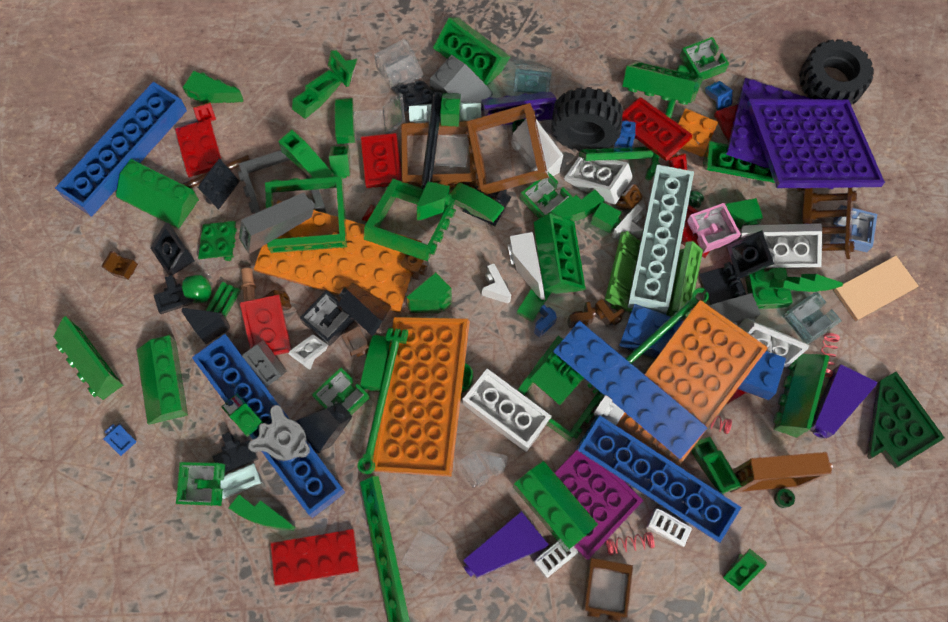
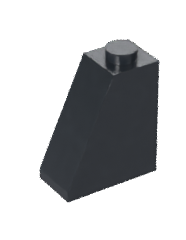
[338,283,391,336]
[295,402,353,453]

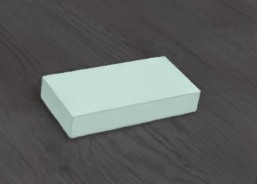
[220,463,262,499]

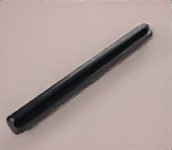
[421,92,443,190]

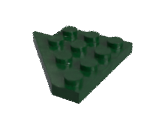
[867,371,945,468]

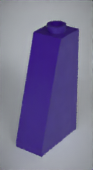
[810,364,877,439]
[463,512,549,579]

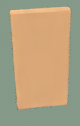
[834,256,918,322]

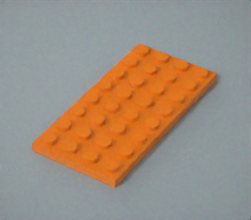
[254,200,422,313]
[616,300,768,466]
[373,317,470,477]

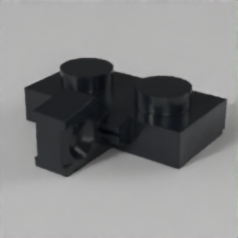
[154,275,194,314]
[212,432,259,473]

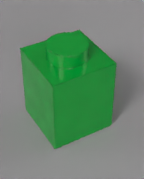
[591,202,622,234]

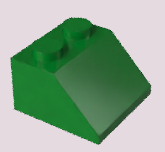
[407,272,452,314]

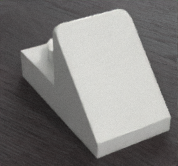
[612,204,643,239]
[482,263,511,303]
[289,335,328,370]
[594,395,624,425]

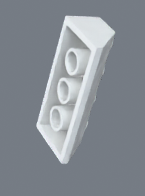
[742,224,822,268]
[463,369,552,452]

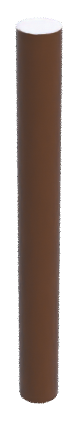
[183,155,250,188]

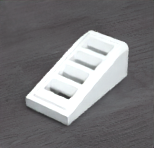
[646,508,692,547]
[533,542,578,579]

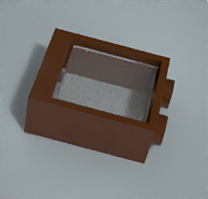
[582,558,633,622]

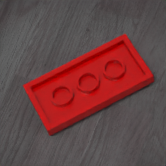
[622,97,692,161]
[271,529,360,586]

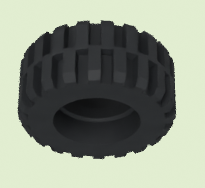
[799,39,874,105]
[551,87,623,151]

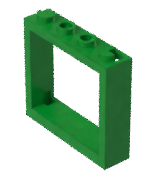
[265,175,347,253]
[364,179,456,261]
[517,335,604,442]

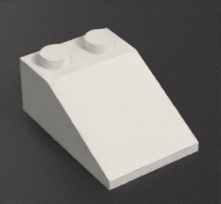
[564,157,633,204]
[508,232,545,300]

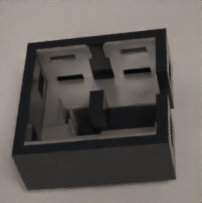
[300,290,355,346]

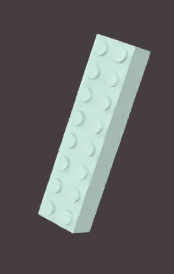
[628,165,694,315]

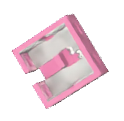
[687,203,741,253]

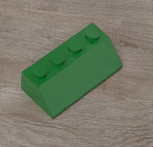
[433,18,511,86]
[622,61,703,105]
[703,141,775,183]
[116,159,199,229]
[533,213,586,294]
[53,316,123,400]
[137,335,188,425]
[773,354,830,438]
[513,461,598,552]

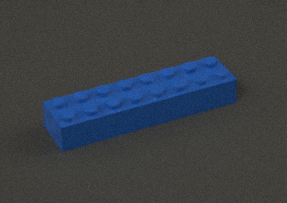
[55,82,187,217]
[619,304,786,400]
[553,321,707,459]
[575,415,742,543]

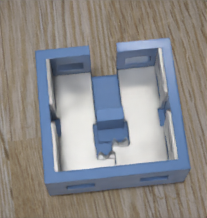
[830,205,877,253]

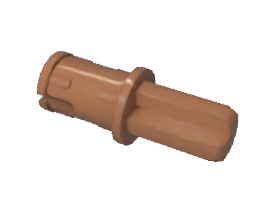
[241,268,256,302]

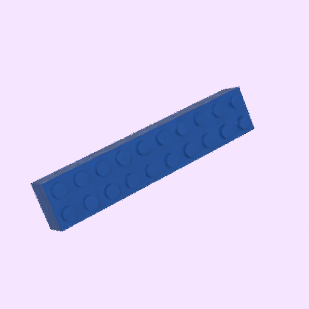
[192,334,346,519]

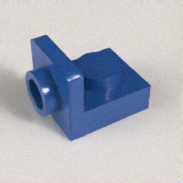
[705,81,733,111]
[614,121,635,148]
[534,304,557,338]
[103,423,137,456]

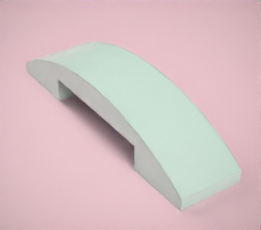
[409,102,481,123]

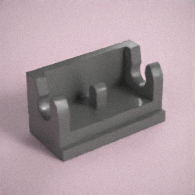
[242,340,287,387]

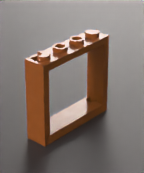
[466,103,549,195]
[401,121,476,189]
[730,452,833,493]

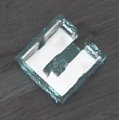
[783,292,842,345]

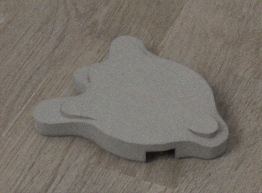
[248,405,310,461]

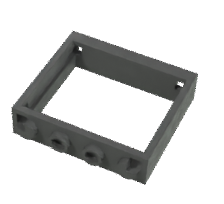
[238,150,327,213]

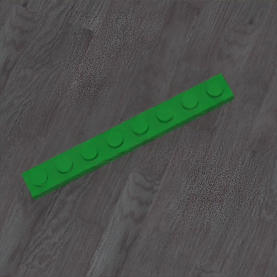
[360,476,410,622]

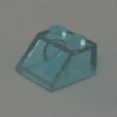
[513,64,552,94]

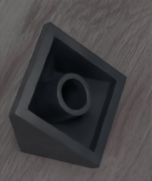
[150,222,195,276]
[727,230,775,279]
[181,308,230,344]

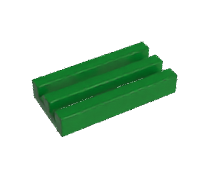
[206,282,241,318]

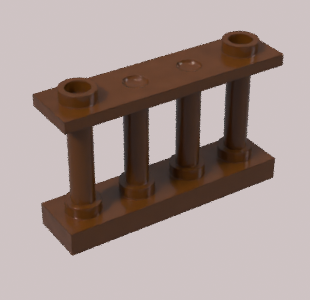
[802,188,857,259]

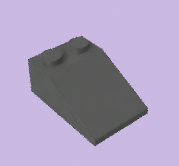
[430,55,493,103]

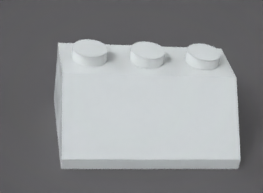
[511,119,563,176]
[738,318,809,367]

